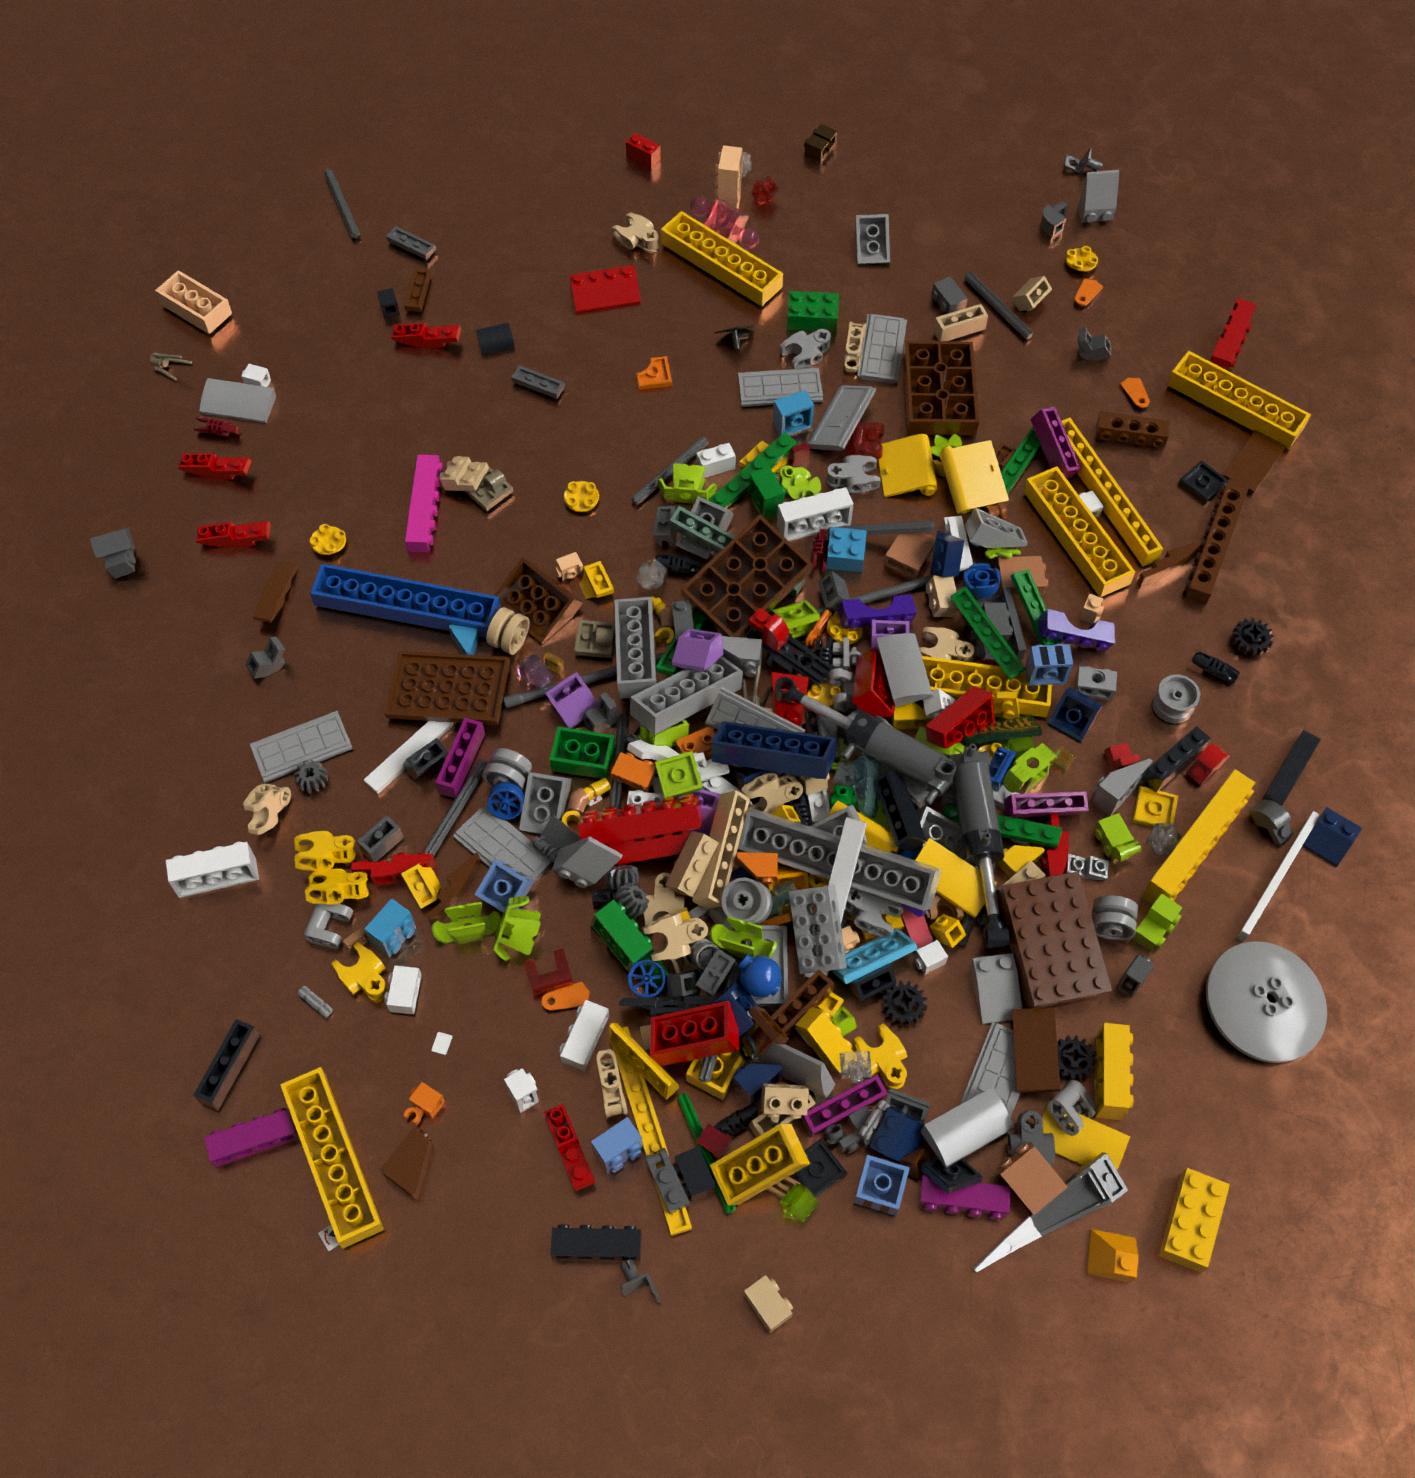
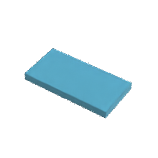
[831,929,918,984]

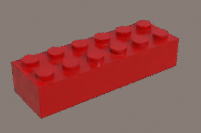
[578,794,703,844]

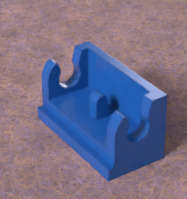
[989,747,1016,792]

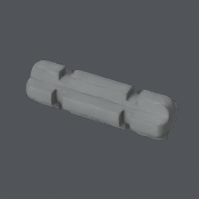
[297,986,333,1018]
[859,1100,890,1140]

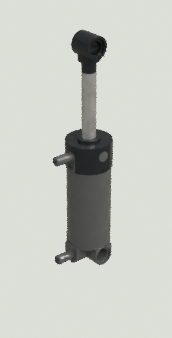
[775,677,956,805]
[948,744,1010,948]

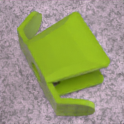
[658,463,717,504]
[1003,743,1058,794]
[493,896,541,961]
[432,902,501,944]
[710,916,777,959]

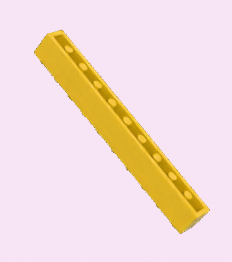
[1061,418,1163,567]

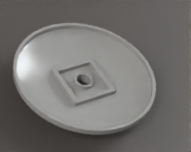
[1206,941,1327,1063]

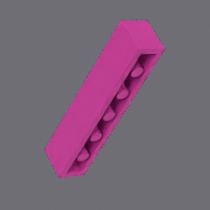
[405,454,443,553]

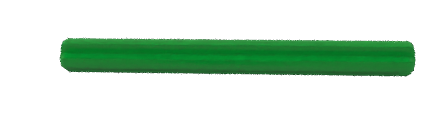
[677,1092,736,1214]

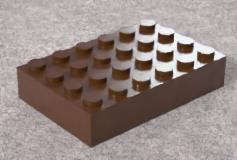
[903,341,979,435]
[681,514,813,638]
[996,871,1112,1009]

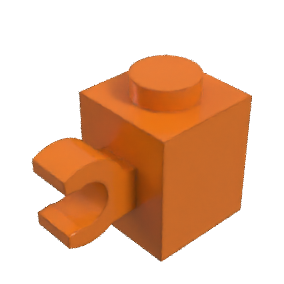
[404,1082,445,1125]

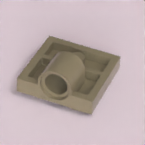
[464,467,513,511]
[574,620,616,658]

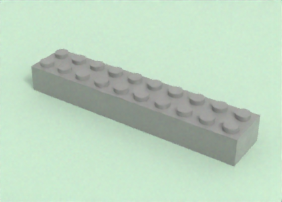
[738,809,942,911]

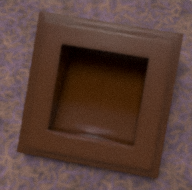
[900,1147,928,1179]

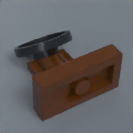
[739,1006,789,1064]

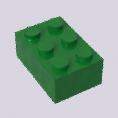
[787,291,839,333]
[549,726,615,780]
[590,900,653,972]

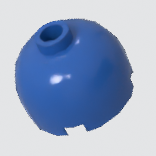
[964,563,1000,599]

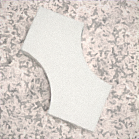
[627,740,680,761]

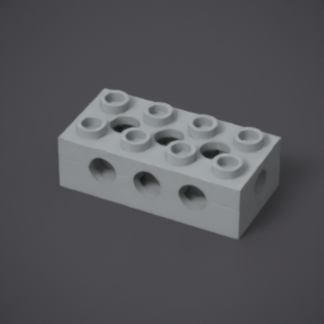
[789,885,847,974]
[745,925,788,1012]

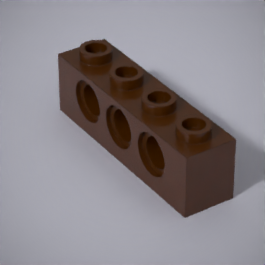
[1095,411,1170,448]
[771,969,834,1036]

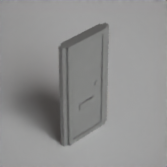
[857,314,907,384]
[738,368,823,407]
[808,385,876,451]
[705,687,805,733]
[250,711,353,783]
[453,804,554,885]
[960,1022,1020,1117]

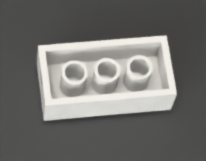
[777,487,854,541]
[166,842,259,898]

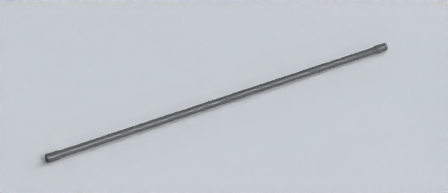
[503,562,976,708]

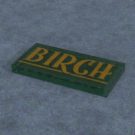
[963,715,1042,744]

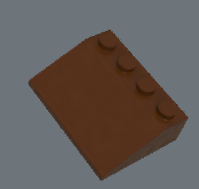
[494,557,583,644]

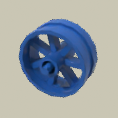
[487,782,524,820]
[628,960,666,997]

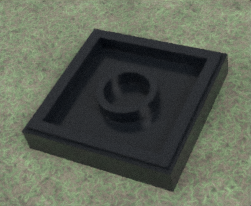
[1178,460,1228,504]
[793,1139,847,1200]
[920,1158,983,1194]

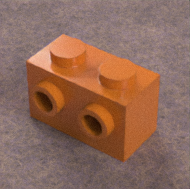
[676,726,715,759]
[611,752,657,793]

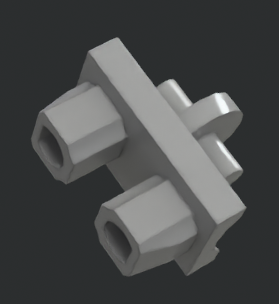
[832,637,862,671]

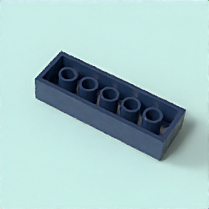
[711,721,836,779]

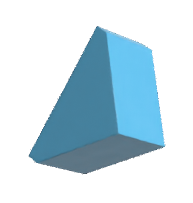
[449,624,479,655]

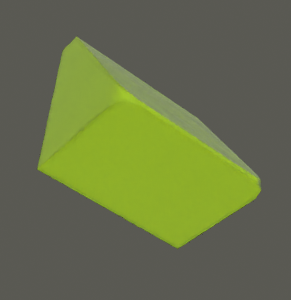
[830,1006,857,1037]

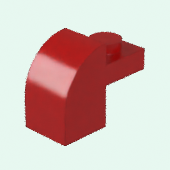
[748,607,789,652]
[1104,742,1140,772]
[1186,743,1230,785]

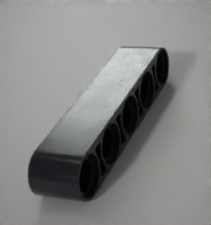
[1263,729,1321,806]

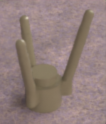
[150,352,193,381]
[742,665,771,707]

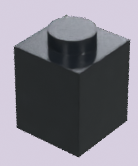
[377,288,400,317]

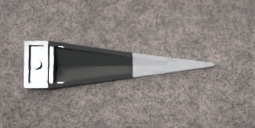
[973,1152,1128,1272]

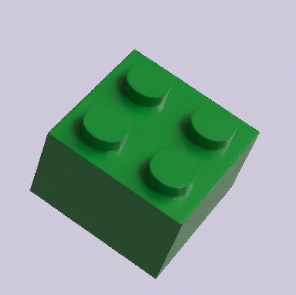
[749,466,786,520]

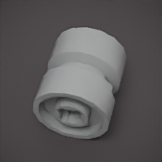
[688,937,719,970]

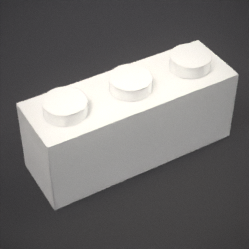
[559,1000,610,1072]

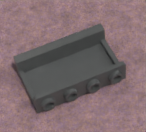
[967,588,1026,660]

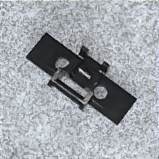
[747,628,834,687]
[619,995,718,1017]

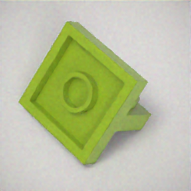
[772,600,820,638]
[655,751,704,798]

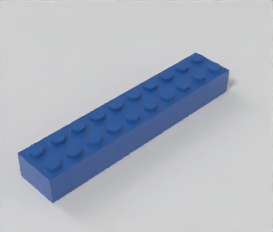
[310,563,501,638]

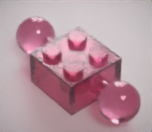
[690,196,759,249]

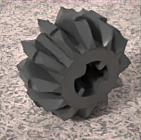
[294,760,328,794]
[605,865,639,890]
[614,882,650,918]

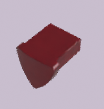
[789,443,810,466]
[696,1123,732,1159]

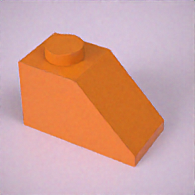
[737,852,778,884]

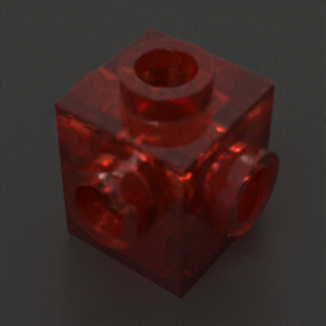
[750,176,779,204]

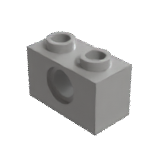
[1075,666,1117,700]

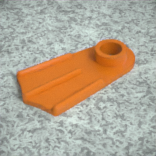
[1075,279,1103,306]
[1120,378,1150,408]
[805,609,832,647]
[542,981,590,1011]

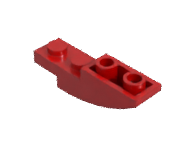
[391,322,461,348]
[178,453,252,480]
[196,520,271,547]
[1041,814,1069,877]
[351,852,435,885]
[543,1104,595,1192]

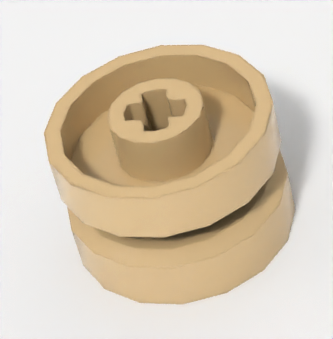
[486,607,530,655]

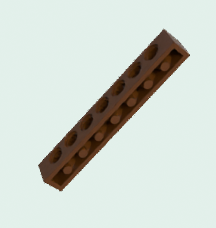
[1185,479,1249,605]

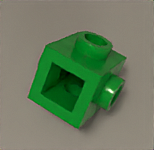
[829,786,858,808]

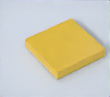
[1132,786,1178,832]

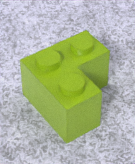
[1131,893,1183,952]

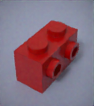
[626,133,661,169]

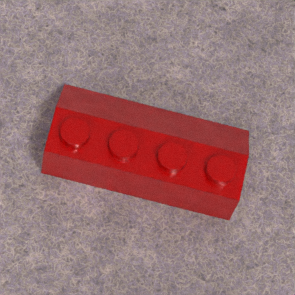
[569,265,641,313]
[852,647,895,717]
[650,1001,739,1066]

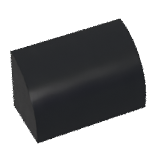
[476,322,515,356]

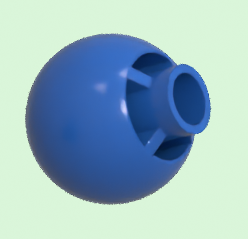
[737,954,782,998]

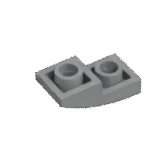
[1064,854,1109,880]

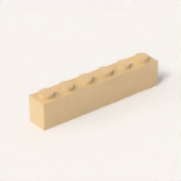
[692,790,750,910]

